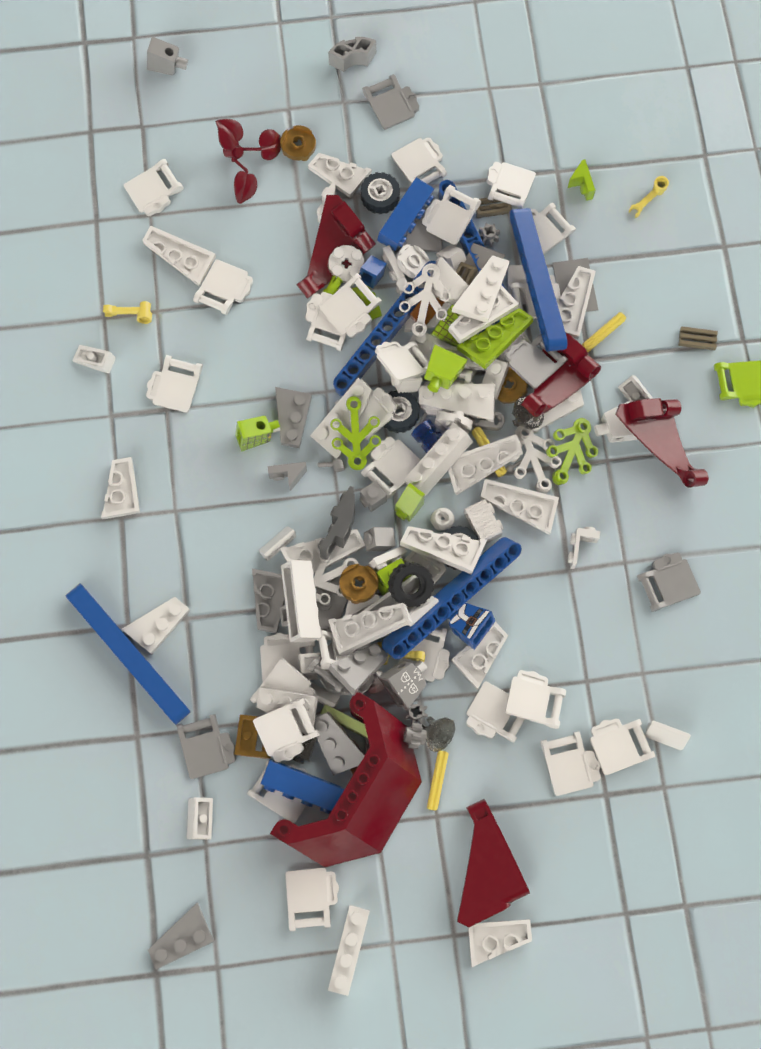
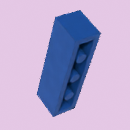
[377,177,435,252]
[261,759,345,814]

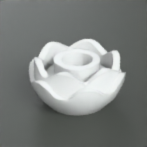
[430,508,455,531]
[368,670,384,694]

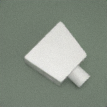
[594,401,638,443]

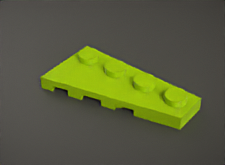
[457,308,534,369]

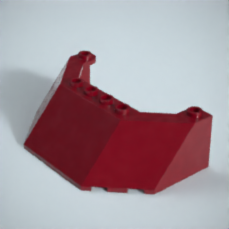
[270,692,422,867]

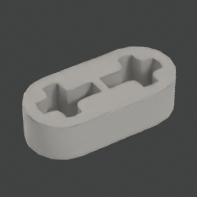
[469,412,505,431]

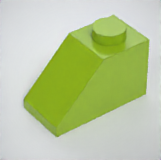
[395,483,425,522]

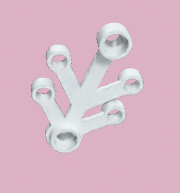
[399,263,451,336]
[511,425,562,494]
[304,554,358,606]

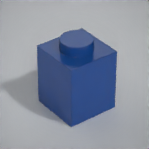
[359,255,387,289]

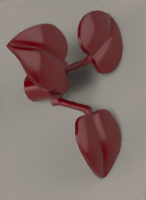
[215,119,281,204]

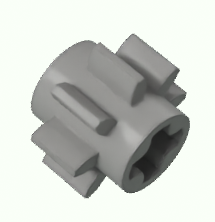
[478,223,500,247]
[404,700,428,724]
[404,723,427,749]

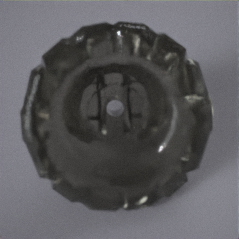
[512,395,544,430]
[422,716,455,753]

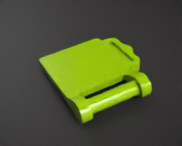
[714,360,761,408]

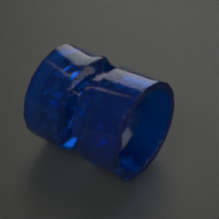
[411,419,443,454]

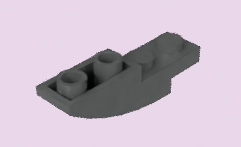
[318,486,355,560]

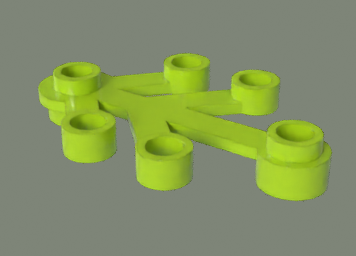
[330,396,381,470]
[546,418,598,485]

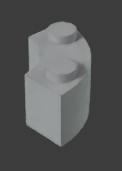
[328,37,376,72]

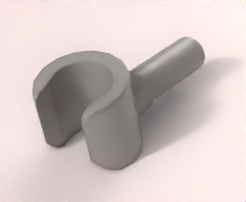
[318,459,345,472]

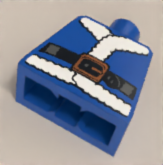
[448,603,495,650]

